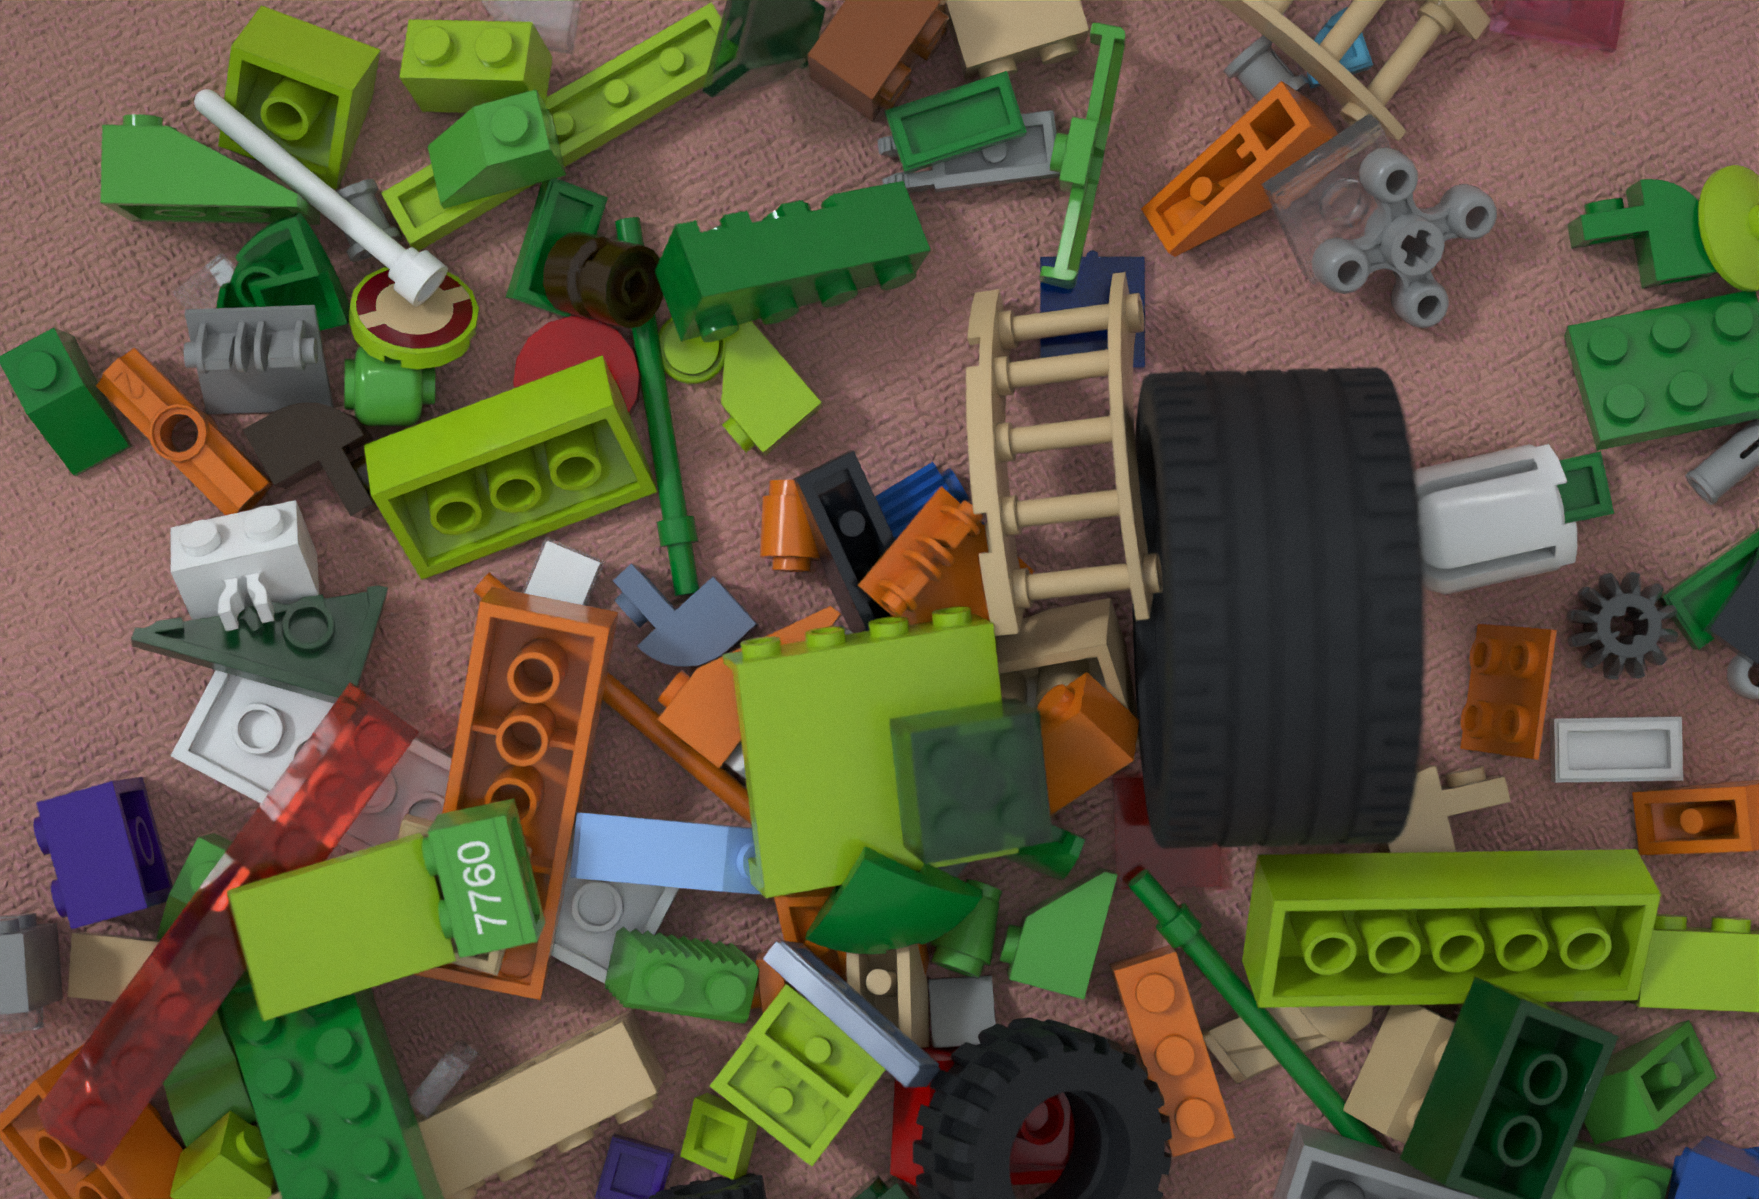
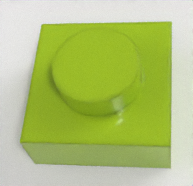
[680,1092,758,1180]

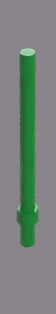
[615,217,699,597]
[1128,869,1387,1150]

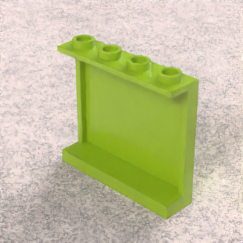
[723,607,1019,898]

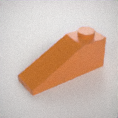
[1141,81,1350,257]
[657,606,842,768]

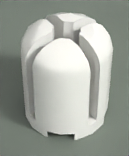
[1415,444,1578,595]

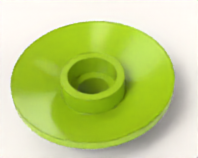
[1698,165,1759,292]

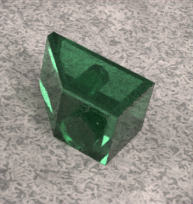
[702,0,826,98]

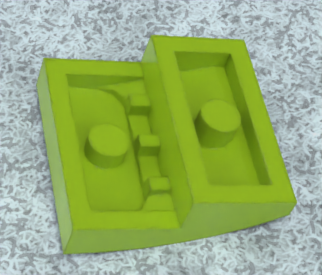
[710,983,886,1167]

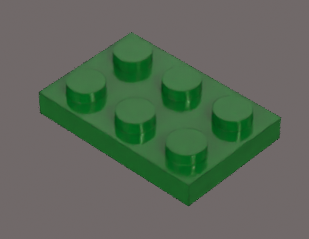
[1564,291,1759,451]

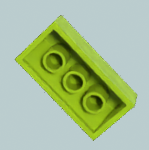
[364,355,657,580]

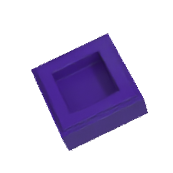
[595,1133,675,1199]

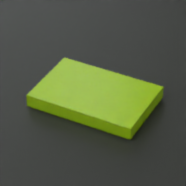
[226,833,456,1021]

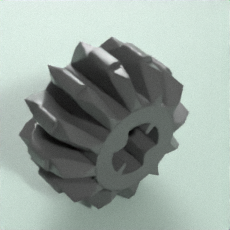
[1566,572,1678,680]

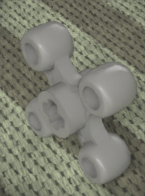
[1312,147,1497,328]

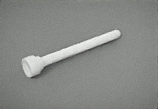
[194,89,448,307]

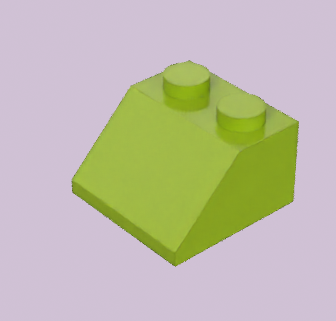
[218,5,381,190]

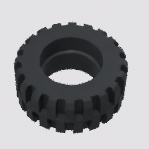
[913,1017,1172,1199]

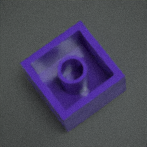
[33,777,173,929]

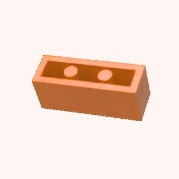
[1109,945,1235,1157]

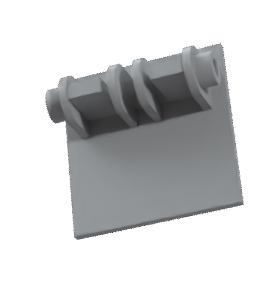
[184,305,333,414]

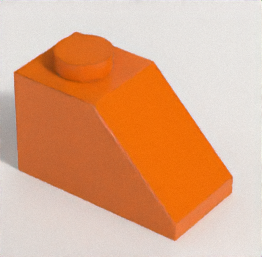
[1030,672,1139,821]
[1632,780,1759,855]

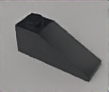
[794,450,895,633]

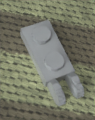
[877,110,1060,193]

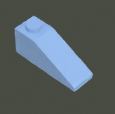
[570,812,762,895]

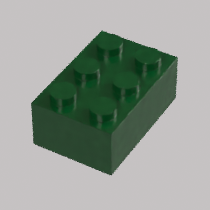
[1399,976,1619,1199]

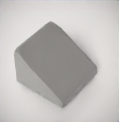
[928,975,996,1048]

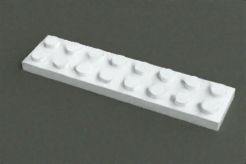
[171,670,680,984]

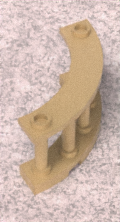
[1215,0,1491,141]
[966,272,1163,636]

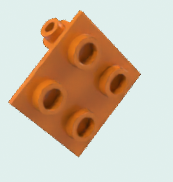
[857,486,1034,625]
[1460,623,1557,760]

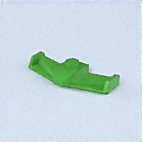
[1040,23,1125,289]

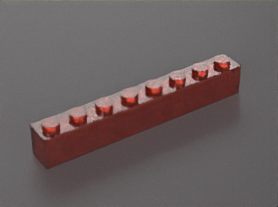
[37,682,419,1167]

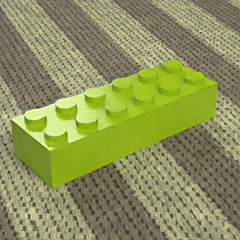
[1242,849,1661,1008]

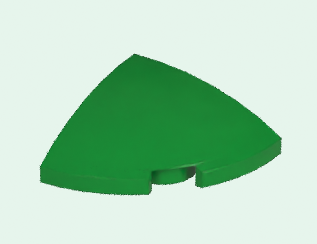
[216,212,350,331]
[805,846,983,954]

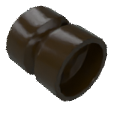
[543,231,663,329]

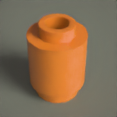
[760,480,821,572]

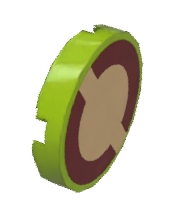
[349,266,479,370]

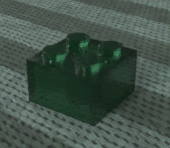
[889,698,1053,864]

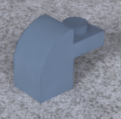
[613,563,759,667]

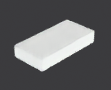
[1550,716,1683,783]

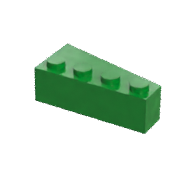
[655,181,931,342]

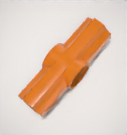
[96,348,273,515]

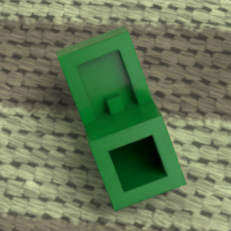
[1567,179,1718,289]

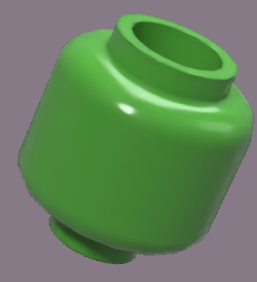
[344,346,435,426]

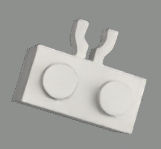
[170,500,319,631]

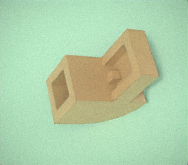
[1379,764,1511,853]

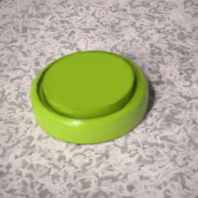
[658,317,726,385]

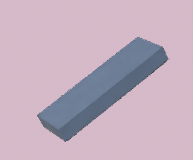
[763,941,940,1087]

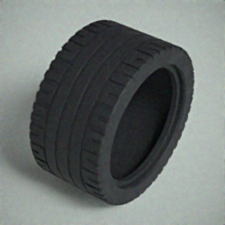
[1132,367,1425,849]

